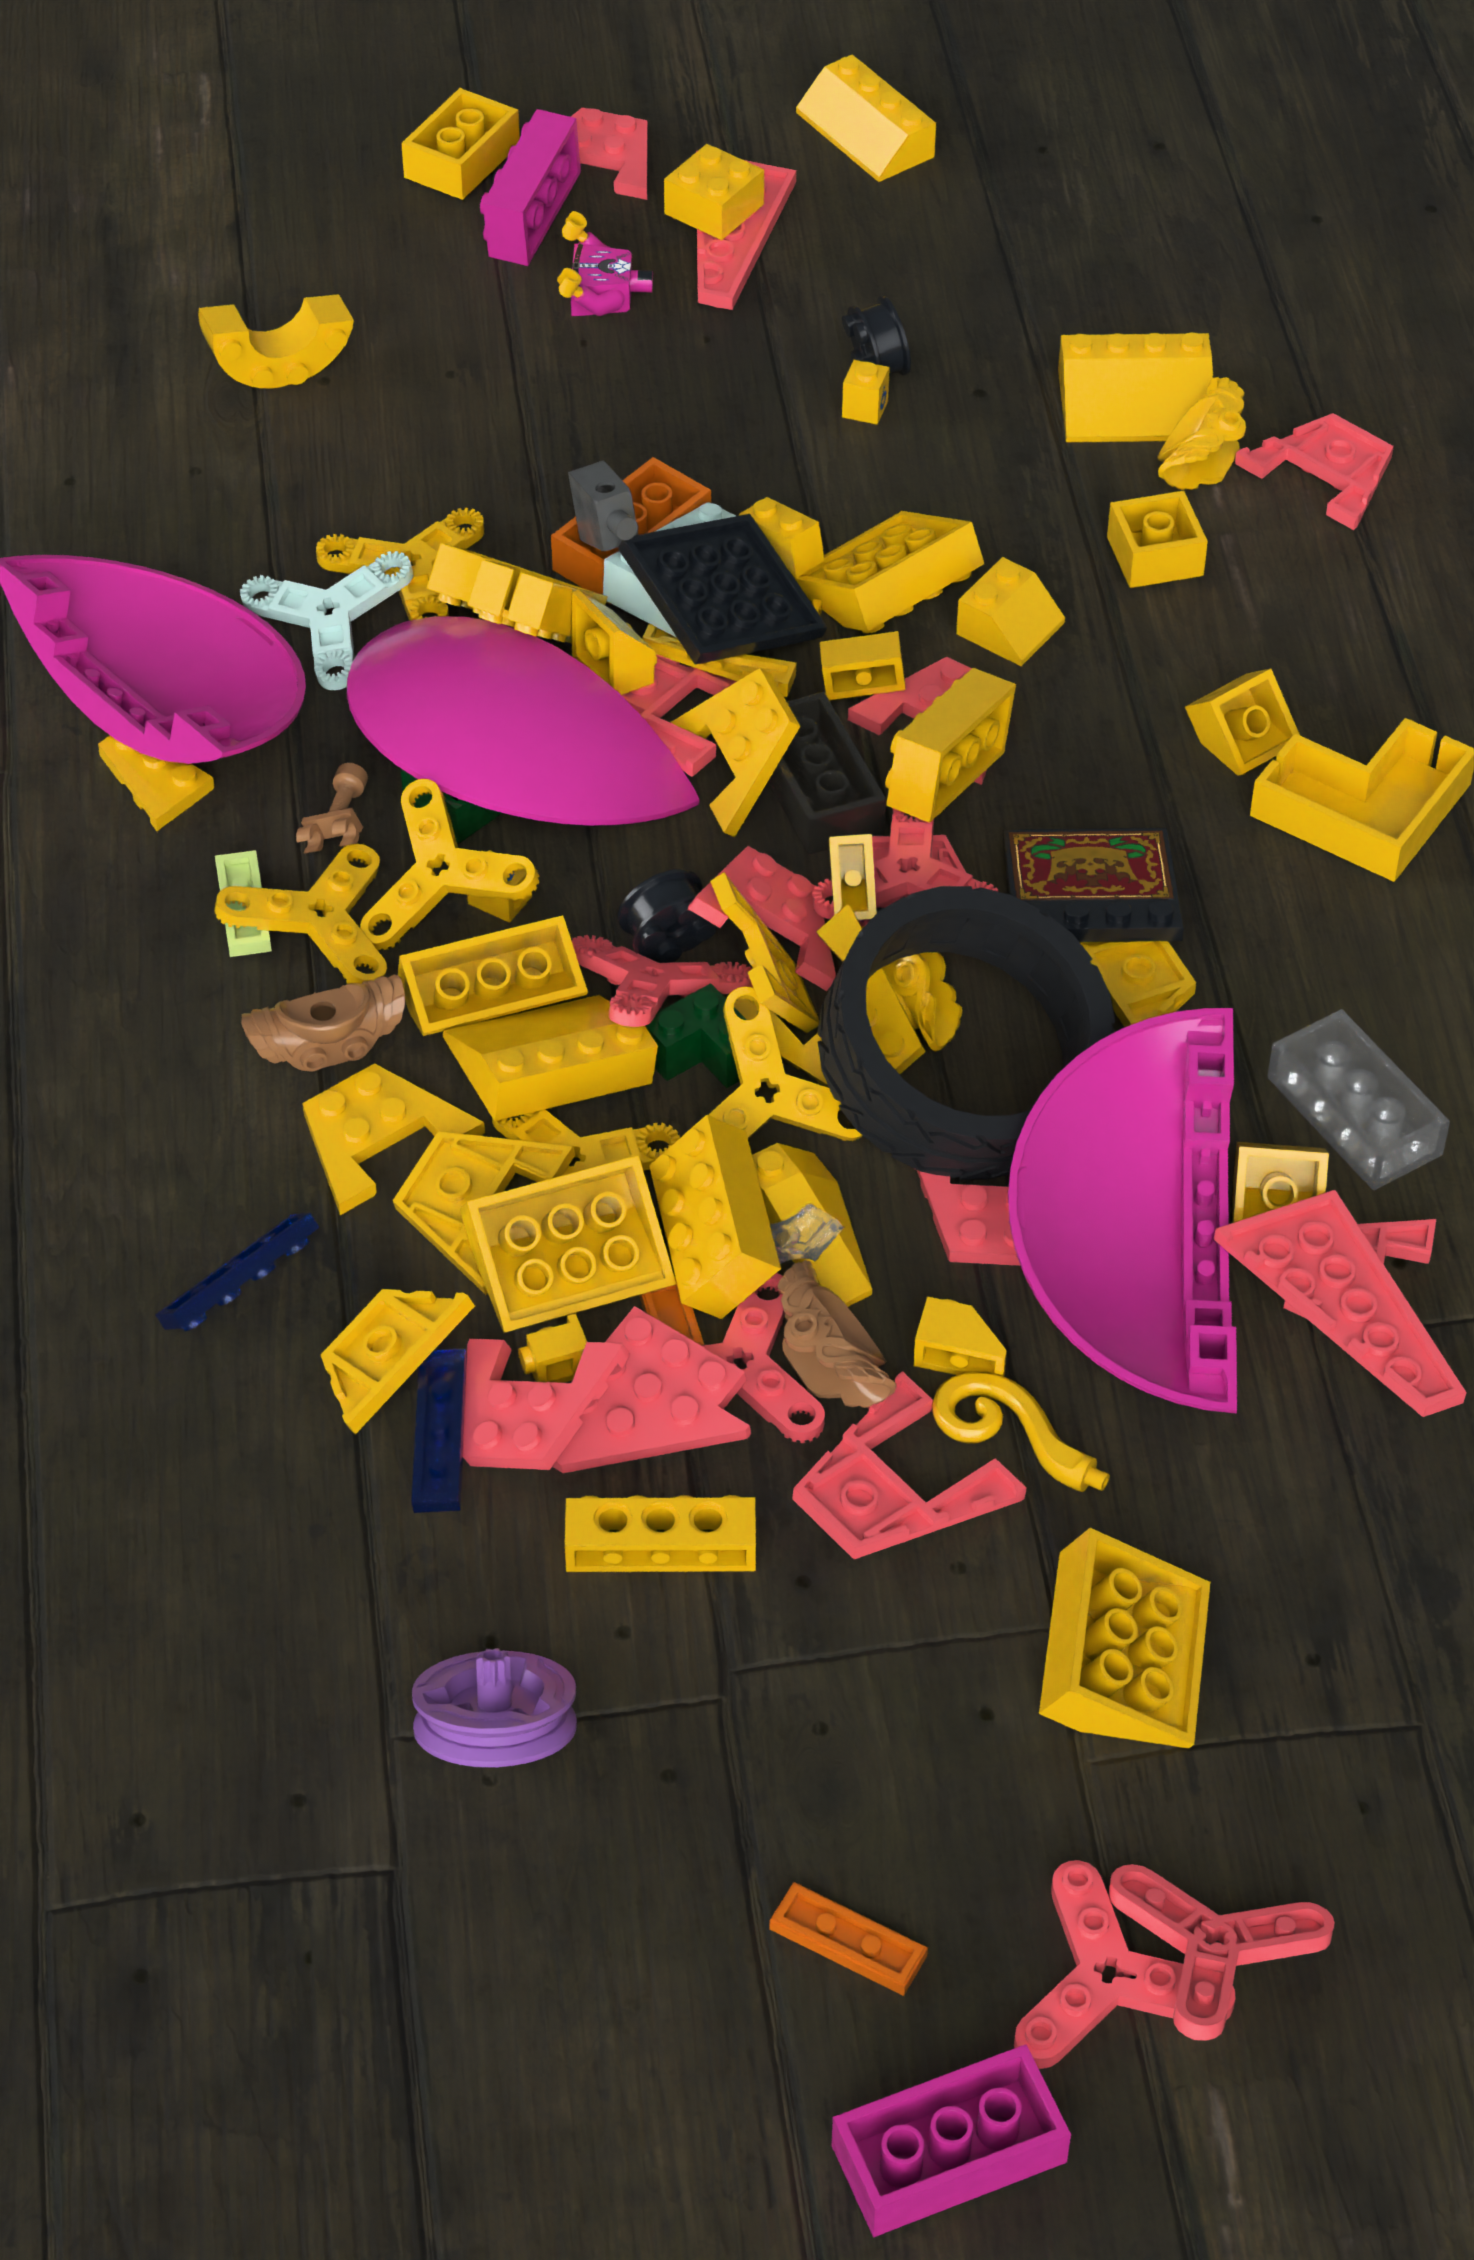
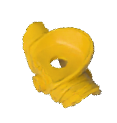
[1157,377,1246,490]
[862,926,962,1051]

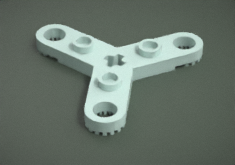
[240,551,413,690]

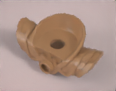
[241,974,405,1072]
[777,1260,897,1408]

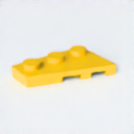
[98,736,214,831]

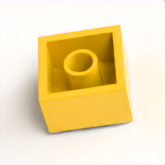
[664,144,764,240]
[1107,491,1208,588]

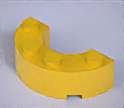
[198,294,354,389]

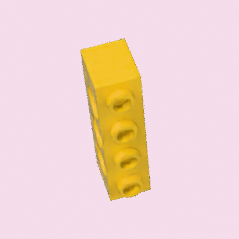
[565,1495,756,1572]

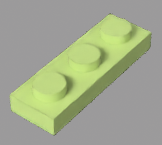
[215,850,272,957]

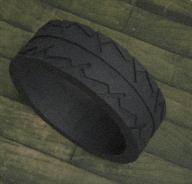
[818,886,1116,1180]

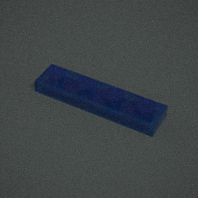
[155,1213,319,1331]
[411,1349,467,1513]

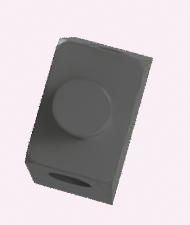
[568,460,638,551]

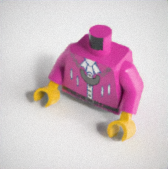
[557,211,653,316]

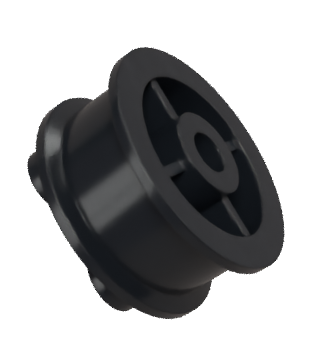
[842,296,911,375]
[617,869,717,963]

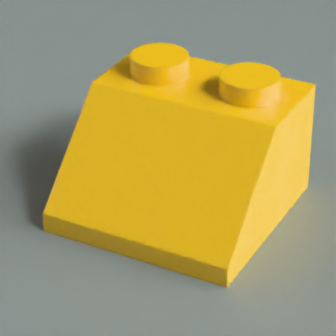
[956,557,1065,666]
[572,590,657,695]
[1185,668,1300,776]
[1232,1142,1329,1223]

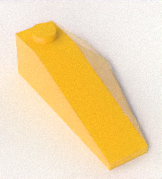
[752,1143,872,1307]

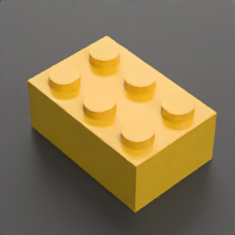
[402,88,520,200]

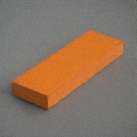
[769,1882,928,1996]

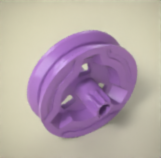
[412,1648,577,1768]

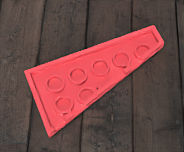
[696,151,797,310]
[1214,1190,1467,1417]

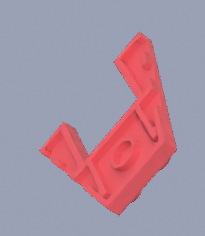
[622,654,737,777]
[792,1371,1027,1559]

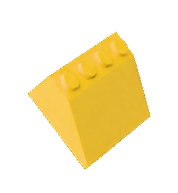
[1058,332,1213,442]
[795,511,984,633]
[443,995,658,1121]
[460,1155,677,1333]
[1039,1528,1211,1749]

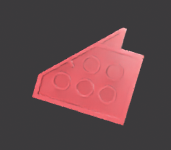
[552,1306,751,1473]

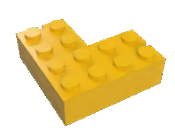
[427,543,608,644]
[1250,718,1474,882]

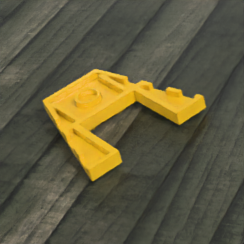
[642,599,822,697]
[734,904,926,1088]

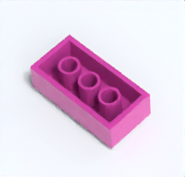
[480,109,581,266]
[832,2044,1071,2237]

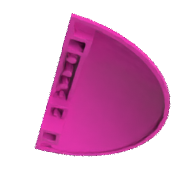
[0,555,306,764]
[347,616,700,825]
[1008,1008,1237,1413]

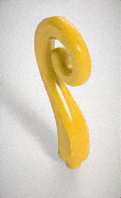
[932,1371,1110,1492]

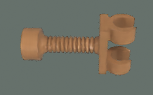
[296,763,368,854]

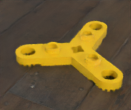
[316,507,484,621]
[360,779,539,950]
[214,844,387,984]
[709,987,863,1141]
[492,1109,680,1176]

